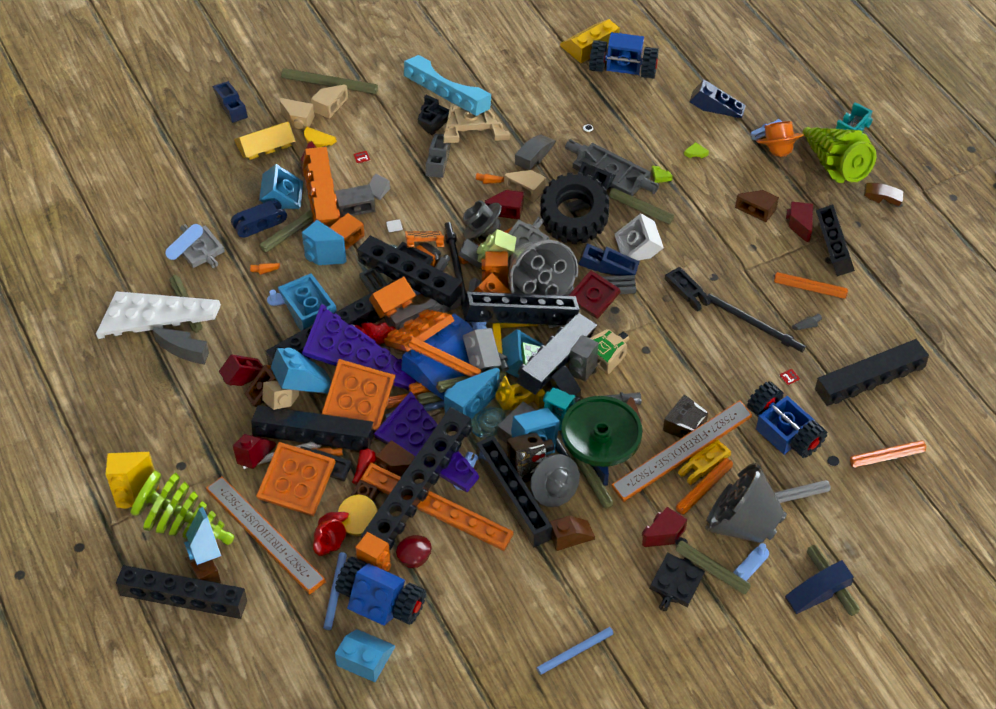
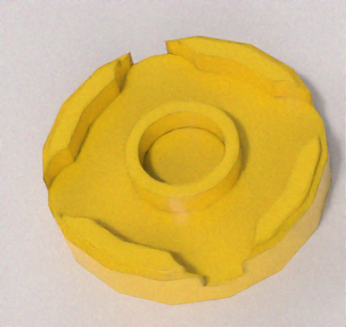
[338,494,378,536]

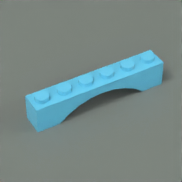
[404,55,491,116]

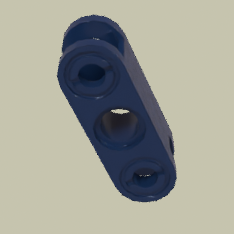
[231,199,287,238]

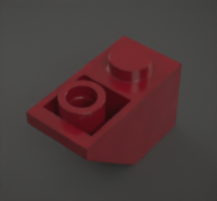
[642,507,687,547]

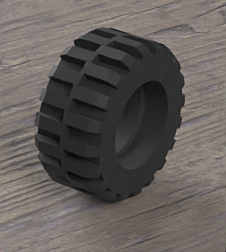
[540,172,609,244]

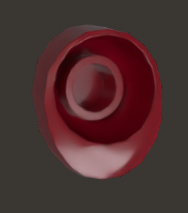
[396,535,432,568]

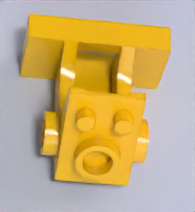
[495,376,546,410]

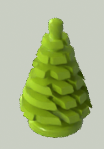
[802,127,877,183]
[130,470,234,545]

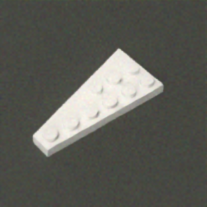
[96,291,221,339]

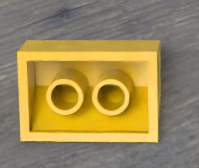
[560,19,620,63]
[234,121,295,160]
[106,452,159,509]

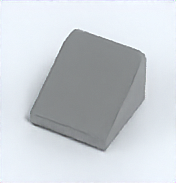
[369,174,390,200]

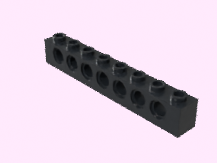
[265,281,395,365]
[360,407,473,551]

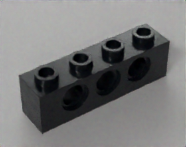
[816,204,855,277]

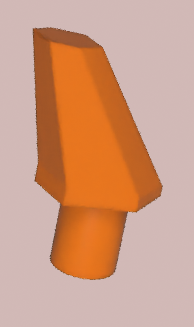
[476,173,504,184]
[250,263,280,275]
[312,447,343,456]

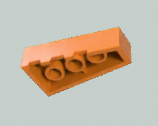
[302,147,340,227]

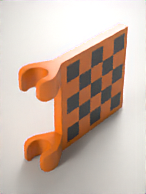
[405,231,444,248]

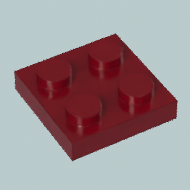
[569,270,621,319]

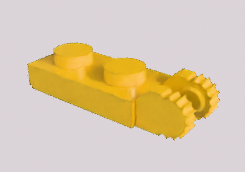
[678,440,731,485]

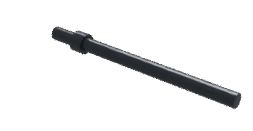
[445,222,466,306]
[707,293,806,353]

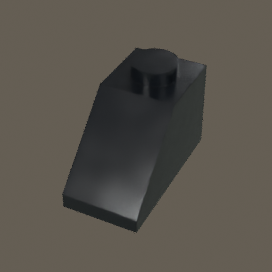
[551,366,581,403]

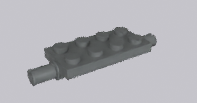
[565,139,659,196]

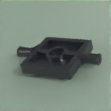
[649,552,705,611]

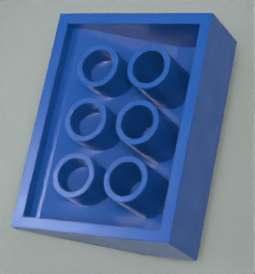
[401,314,474,400]

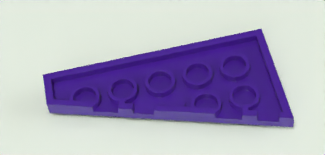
[302,303,416,390]
[374,391,479,492]

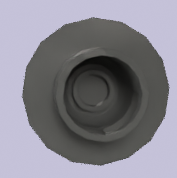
[463,200,502,240]
[530,454,580,507]

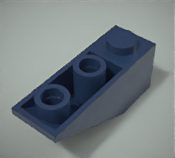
[689,80,746,118]

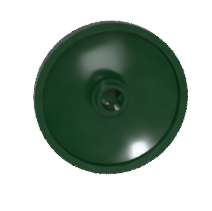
[561,396,642,467]

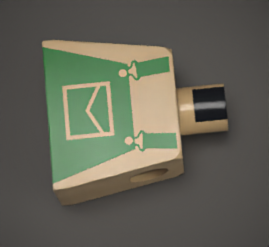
[590,329,629,375]

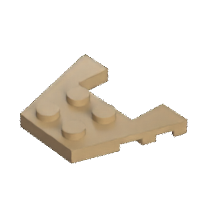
[443,104,510,143]

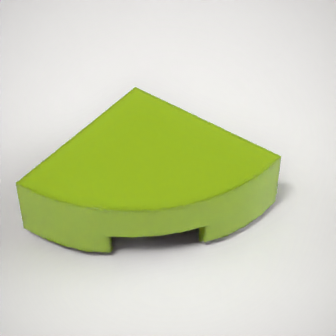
[684,142,709,158]
[651,166,672,183]

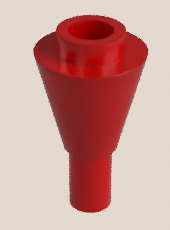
[352,449,376,485]

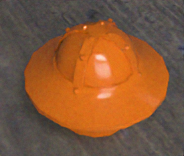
[756,121,804,157]

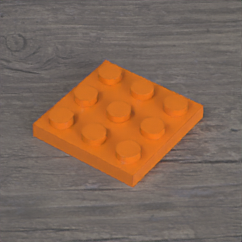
[383,309,454,352]
[322,359,396,431]
[256,442,336,517]

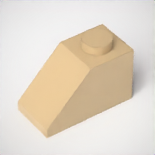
[311,85,348,119]
[280,98,315,130]
[504,170,546,202]
[262,380,299,410]

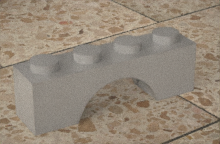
[385,296,461,330]

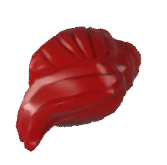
[353,322,396,345]
[313,512,349,556]

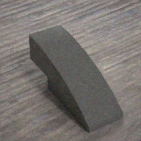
[426,134,451,178]
[515,134,556,170]
[153,327,209,365]

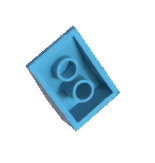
[278,273,337,331]
[271,348,332,393]
[444,367,500,422]

